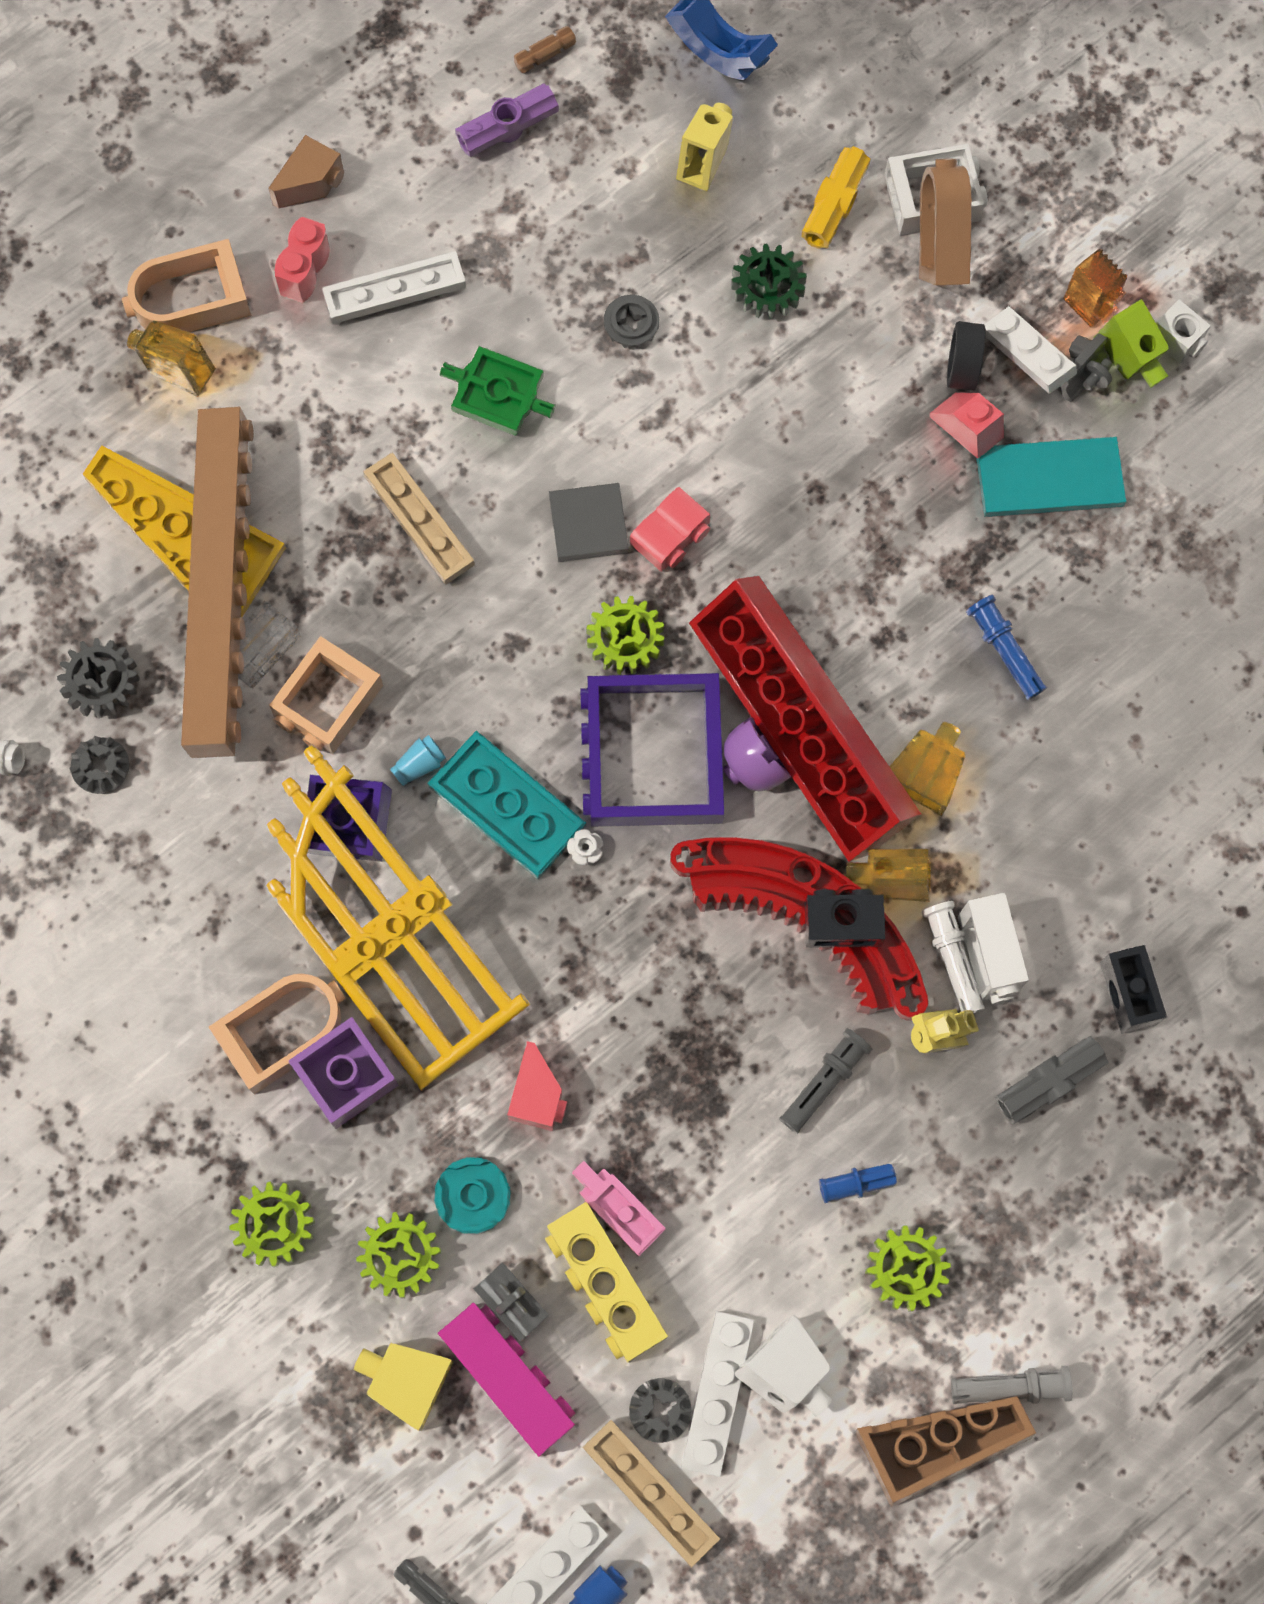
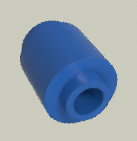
[569,1565,628,1604]

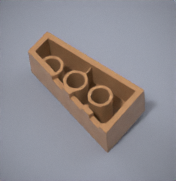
[855,1396,1036,1507]

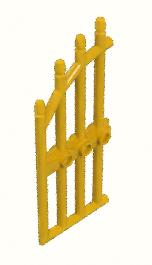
[266,745,530,1090]

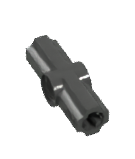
[995,1036,1109,1124]

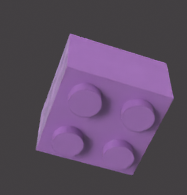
[288,1017,399,1129]

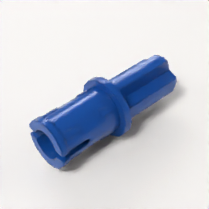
[819,1164,897,1203]

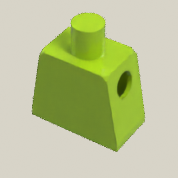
[1093,299,1169,388]

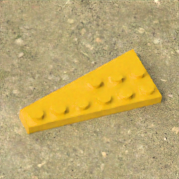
[83,445,286,618]

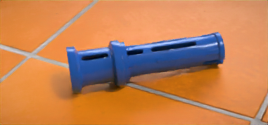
[966,594,1047,700]

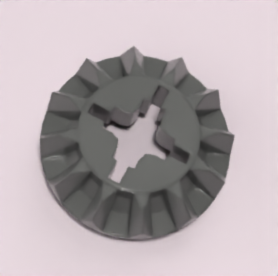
[604,295,659,348]
[69,736,130,794]
[629,1378,692,1443]

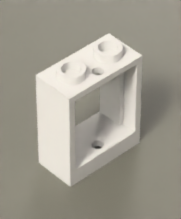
[884,144,988,235]
[958,893,1029,1005]

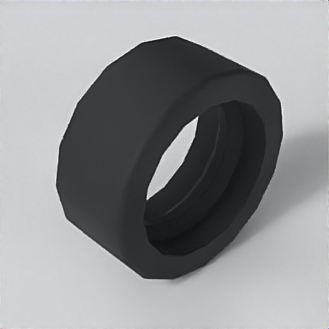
[947,321,986,391]

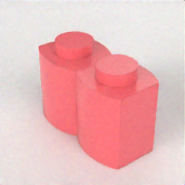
[274,217,330,303]
[630,487,710,572]

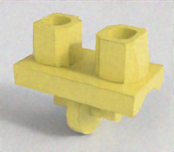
[911,1009,979,1053]

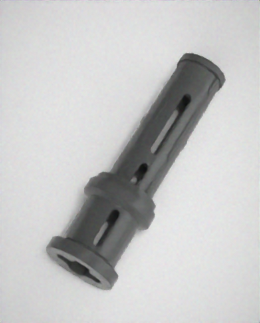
[779,1028,873,1134]

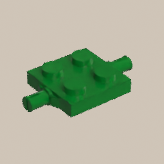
[440,346,556,436]

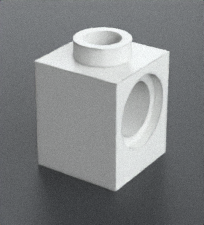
[1156,299,1211,364]

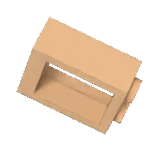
[269,636,383,755]

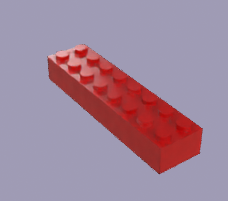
[689,576,921,862]

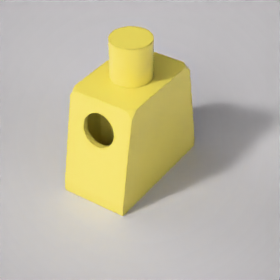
[676,103,733,191]
[354,1343,454,1431]

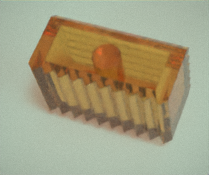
[1063,249,1127,327]

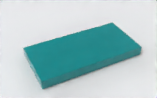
[976,437,1126,517]
[427,730,586,879]

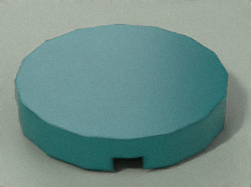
[434,1157,511,1235]

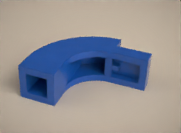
[665,0,778,80]

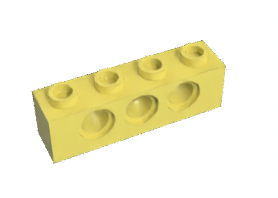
[544,1201,668,1363]

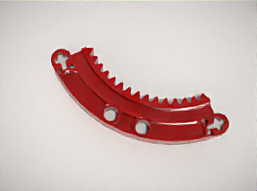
[670,837,928,1021]

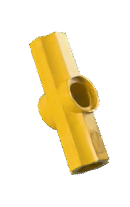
[801,146,871,249]

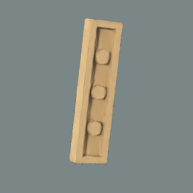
[363,452,475,585]
[582,1420,720,1568]

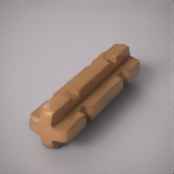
[514,26,576,73]

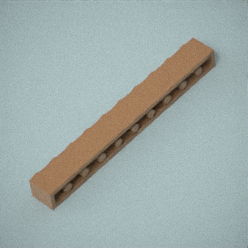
[181,407,254,758]

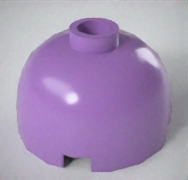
[723,717,791,792]

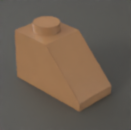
[268,135,344,208]

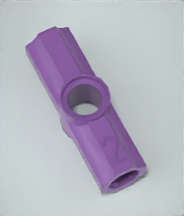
[455,83,559,157]

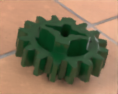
[731,243,807,319]

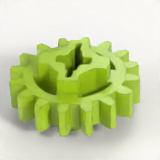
[586,596,664,675]
[229,1181,315,1268]
[356,1212,441,1298]
[865,1225,951,1312]

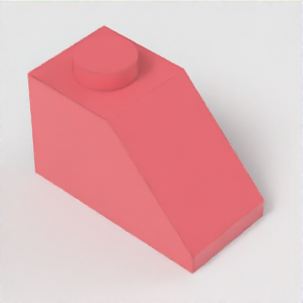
[930,393,1004,459]
[507,1041,567,1131]

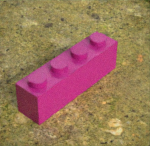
[438,1302,576,1457]

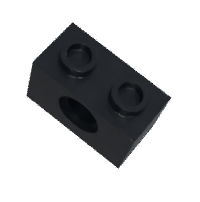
[804,889,885,948]
[1100,945,1167,1034]

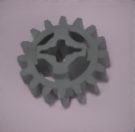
[57,638,140,718]

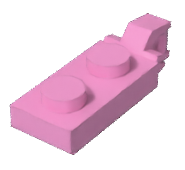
[572,1161,666,1257]

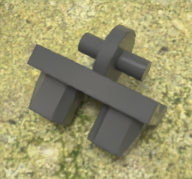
[1060,333,1112,402]
[473,1262,549,1342]

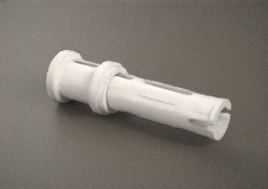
[922,901,985,1014]

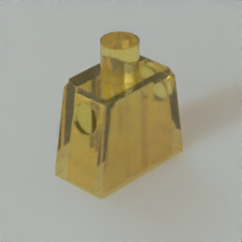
[127,320,216,397]
[889,722,966,816]
[846,849,931,902]

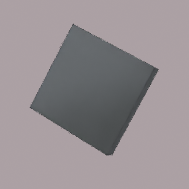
[549,483,629,562]

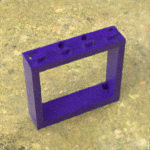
[580,673,724,827]

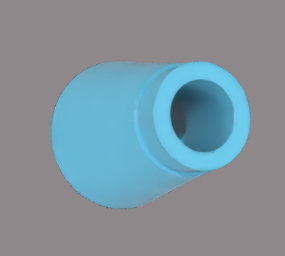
[390,735,446,786]

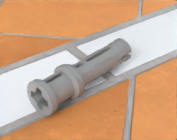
[951,1366,1072,1404]

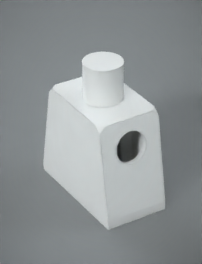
[734,1315,833,1417]

